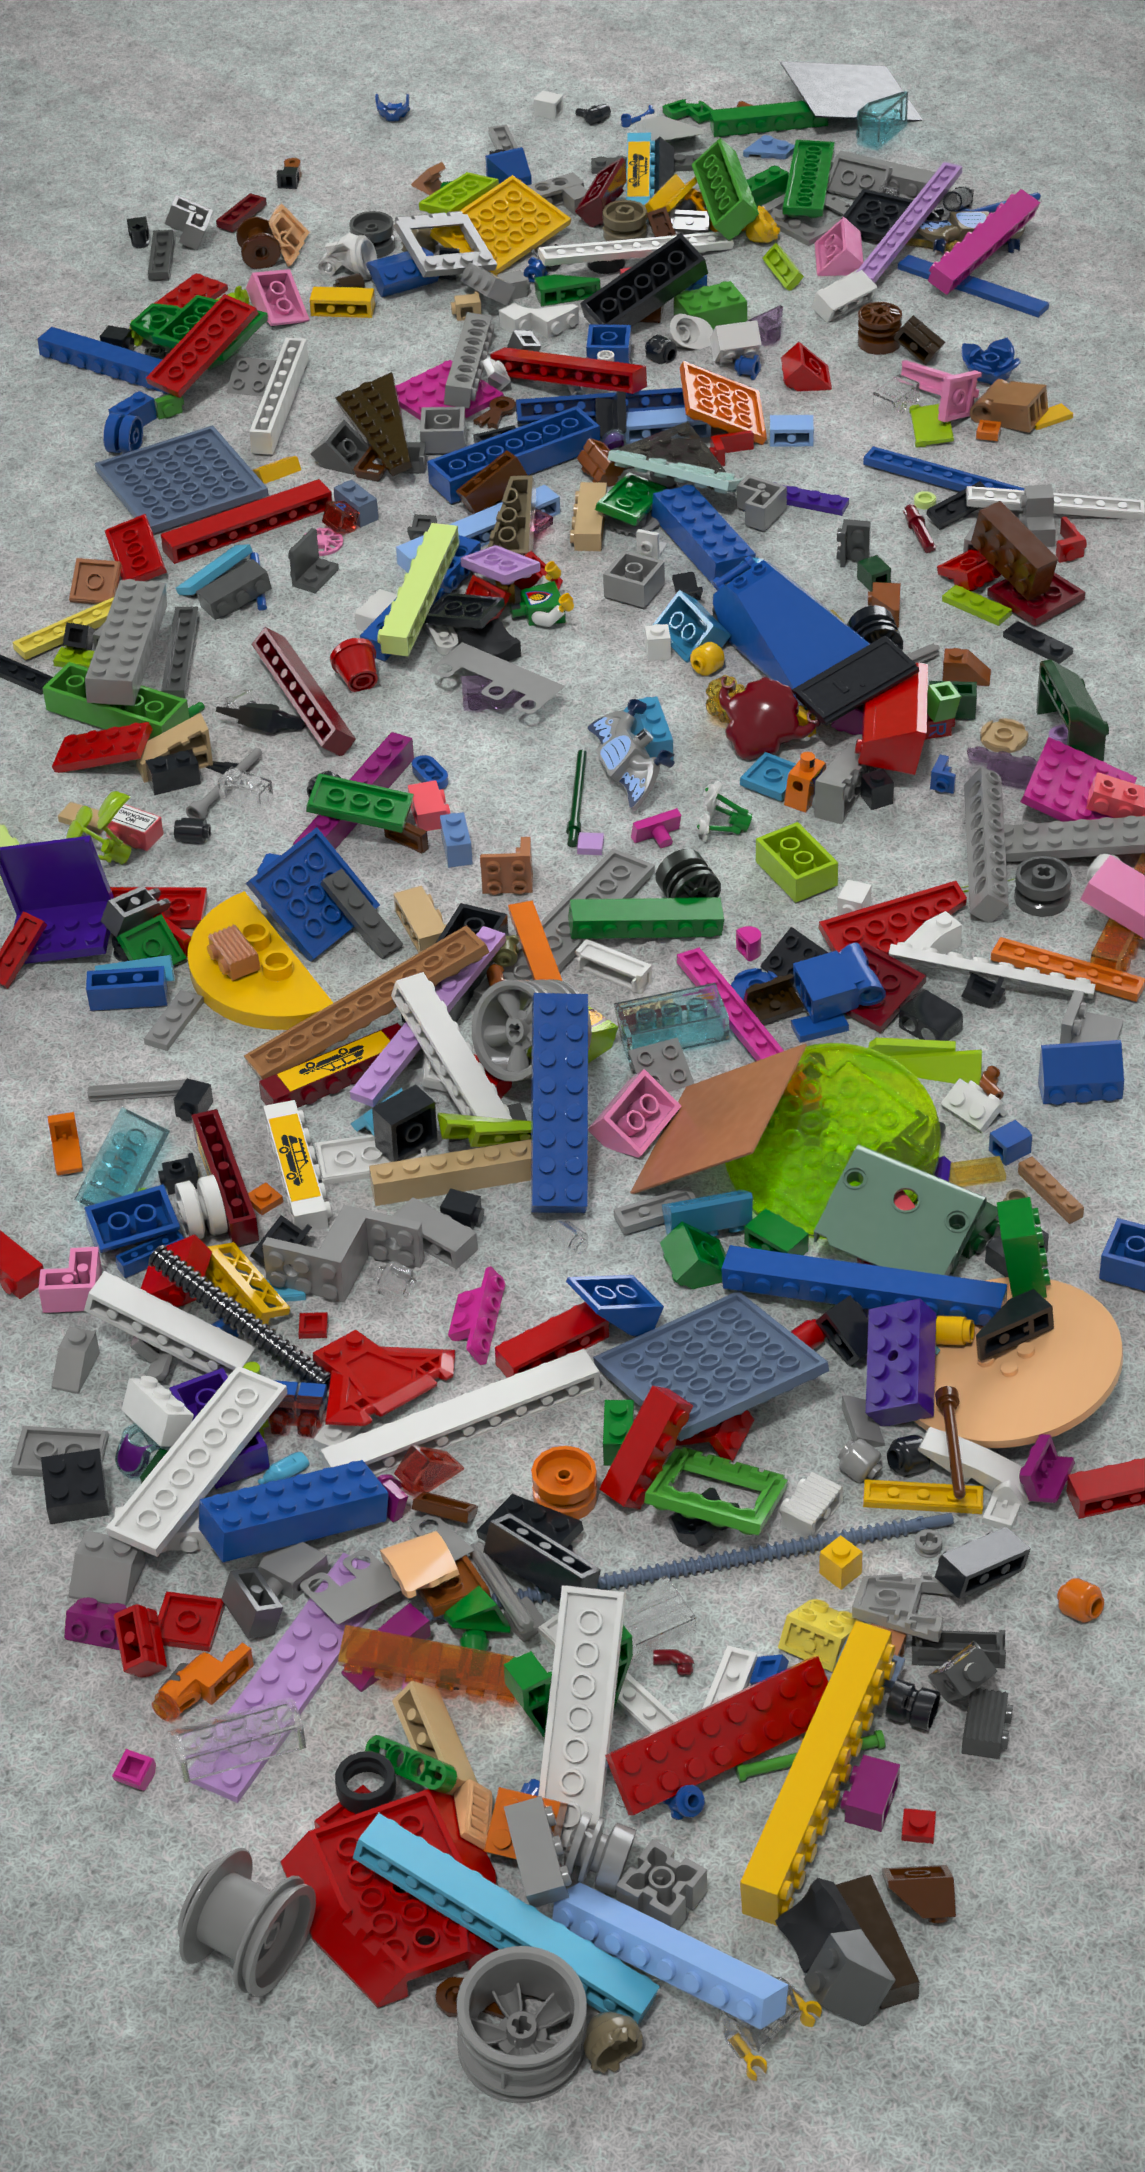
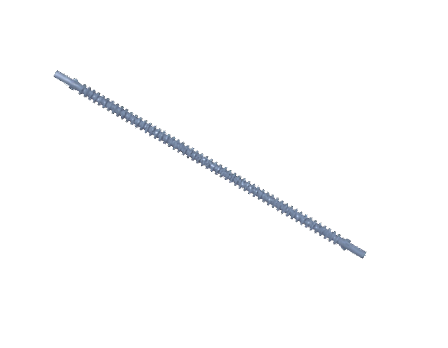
[419,1513,954,1622]

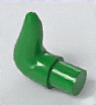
[188,702,205,718]

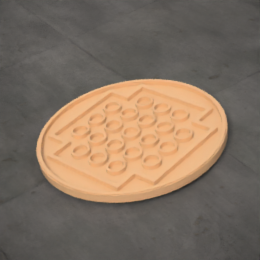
[914,1277,1123,1448]

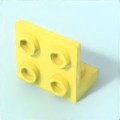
[778,1599,864,1672]

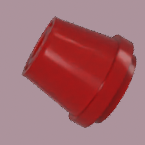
[330,638,378,692]

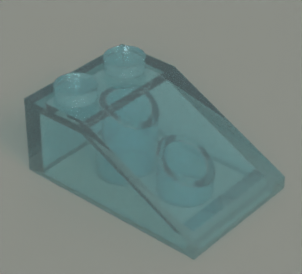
[856,91,908,151]

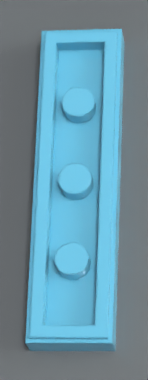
[175,544,253,595]

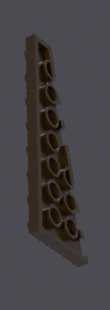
[335,372,412,477]

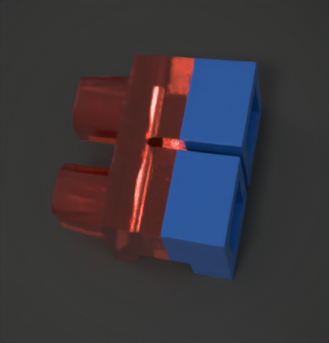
[269,1380,328,1437]

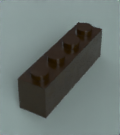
[836,1874,920,2010]

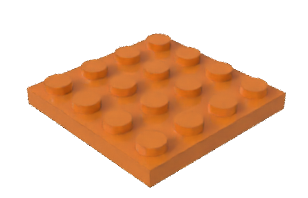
[680,361,767,445]

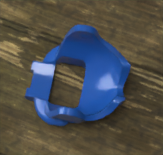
[375,94,410,121]

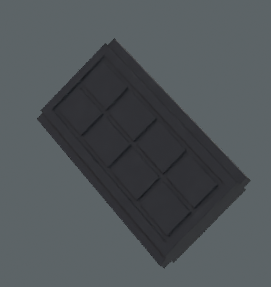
[792,636,919,726]

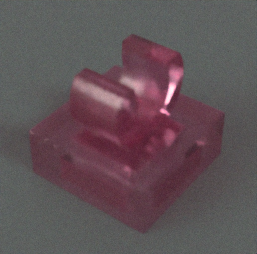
[534,509,553,538]

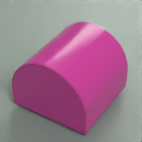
[736,926,761,961]
[112,1749,156,1791]

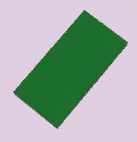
[595,472,668,526]
[306,773,414,833]

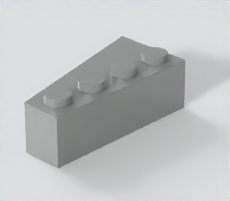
[812,743,877,824]

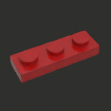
[0,911,47,989]

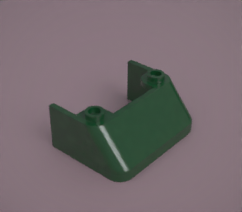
[1036,660,1109,761]

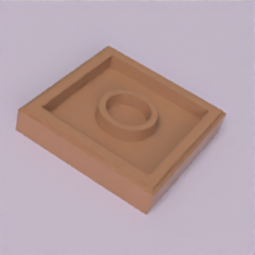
[69,558,122,604]

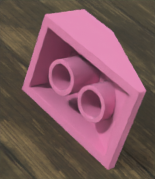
[246,269,310,326]

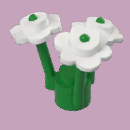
[697,780,753,842]

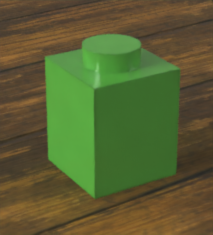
[927,681,961,722]

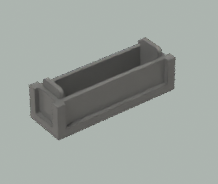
[912,1630,1006,1669]

